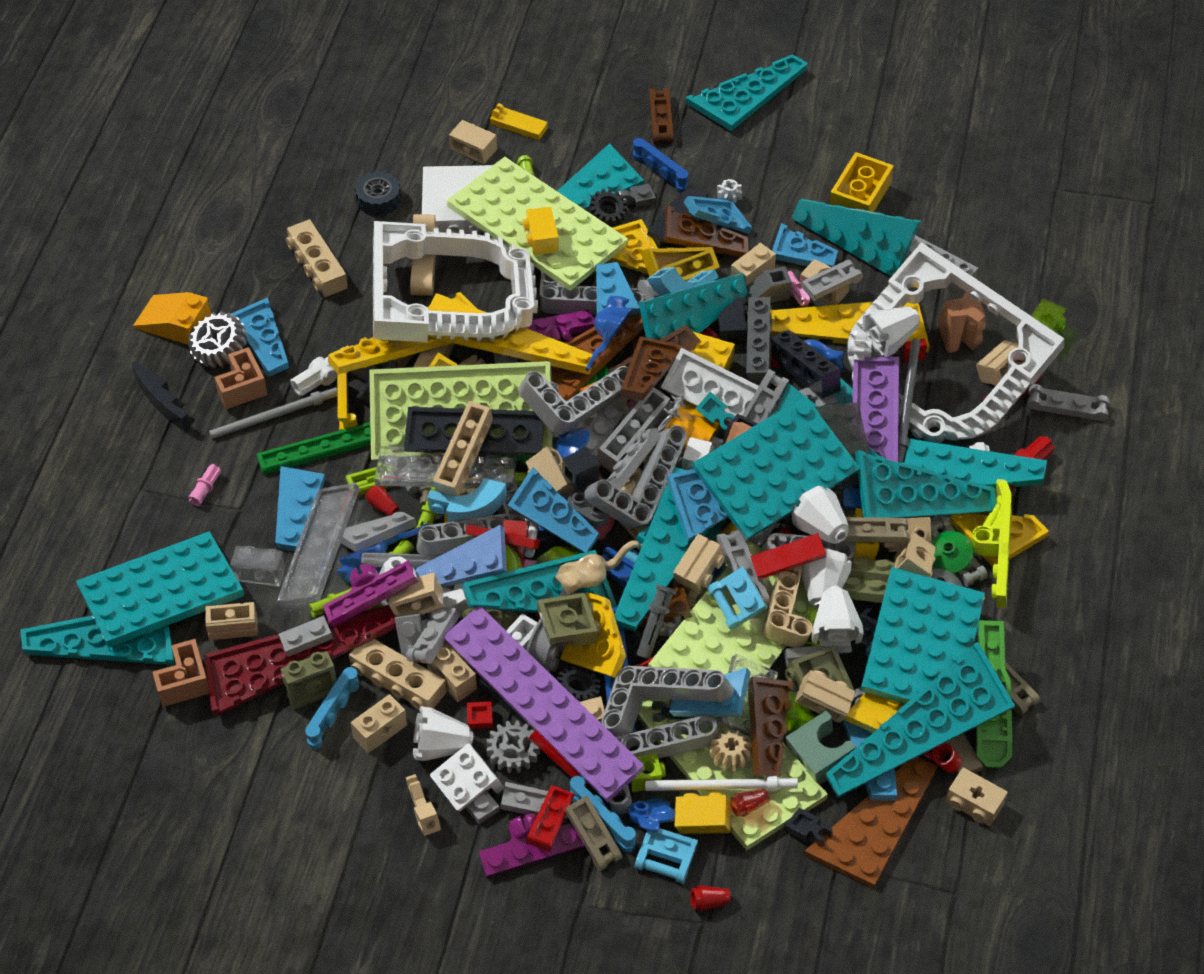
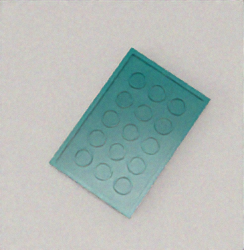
[692,396,860,541]
[76,531,244,648]
[860,567,985,704]

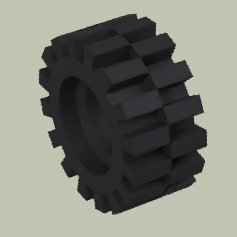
[588,189,627,227]
[557,666,601,702]

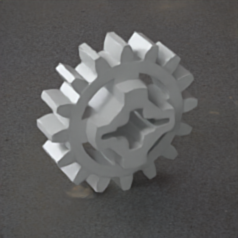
[486,721,540,773]

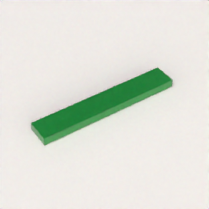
[256,422,371,475]

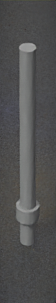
[209,387,338,439]

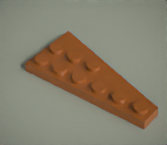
[532,301,644,401]
[804,757,938,889]

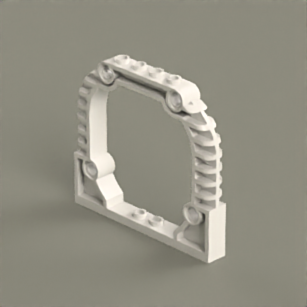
[373,221,538,342]
[847,242,1064,443]

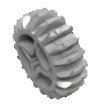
[188,311,248,369]

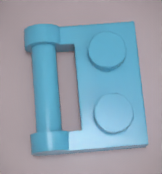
[707,566,768,629]
[634,828,698,884]

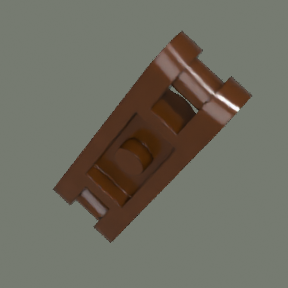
[649,88,674,143]

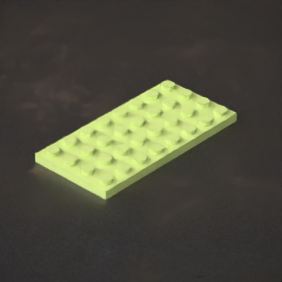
[447,157,628,291]
[369,361,553,461]
[647,540,815,725]
[637,698,828,851]

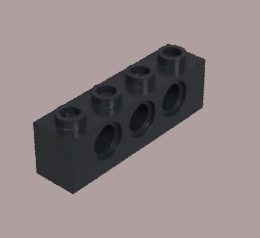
[770,330,841,399]

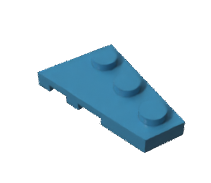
[684,196,752,234]
[772,223,838,267]
[596,262,641,315]
[670,667,751,717]

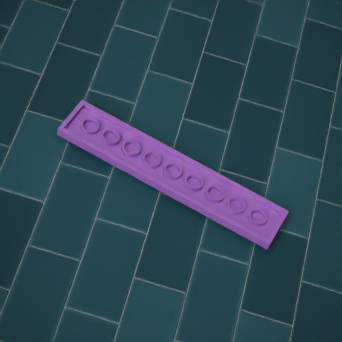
[444,606,645,802]

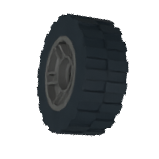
[355,171,402,216]

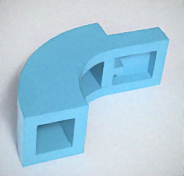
[647,267,718,296]
[427,478,507,522]

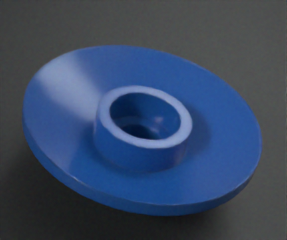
[553,427,590,459]

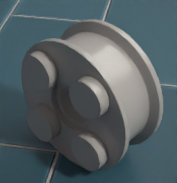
[526,619,567,672]

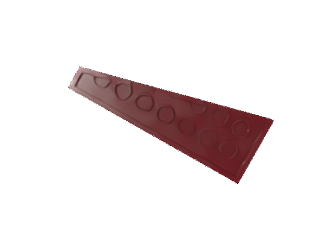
[204,604,396,716]

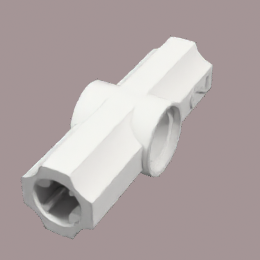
[290,357,338,396]

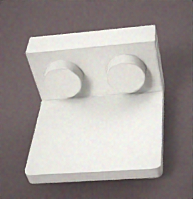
[430,743,504,811]

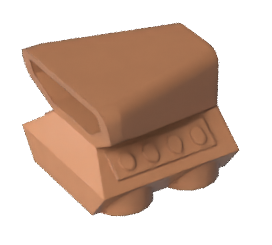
[937,292,986,353]

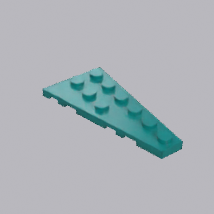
[685,54,808,131]
[557,143,644,212]
[792,199,921,277]
[639,273,748,341]
[904,439,1047,489]
[855,450,997,518]
[461,550,617,612]
[20,616,175,665]

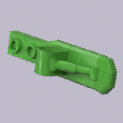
[976,620,1012,769]

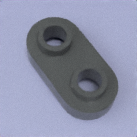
[567,491,609,527]

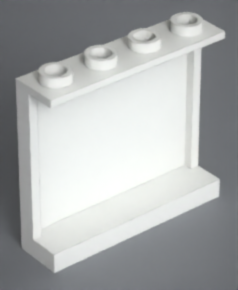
[422,165,493,234]

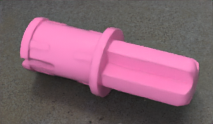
[788,271,811,307]
[188,464,221,506]

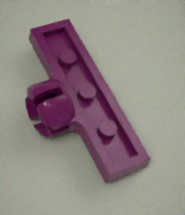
[524,310,594,343]
[323,560,419,627]
[479,814,584,877]

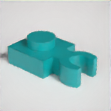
[695,392,735,431]

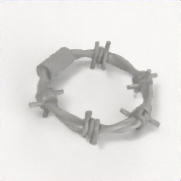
[647,394,686,432]

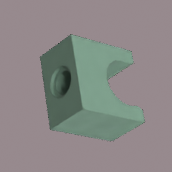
[786,710,856,785]

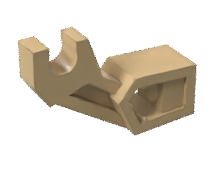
[406,774,441,836]

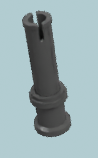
[636,584,677,659]

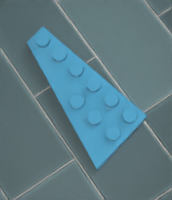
[667,469,728,542]

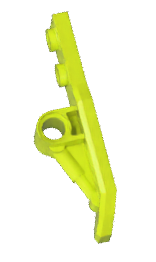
[972,479,1012,608]

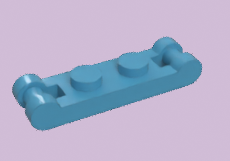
[305,667,359,750]
[570,776,636,853]

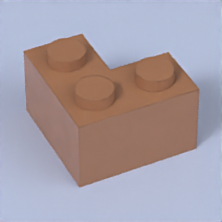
[214,347,267,410]
[153,639,210,707]

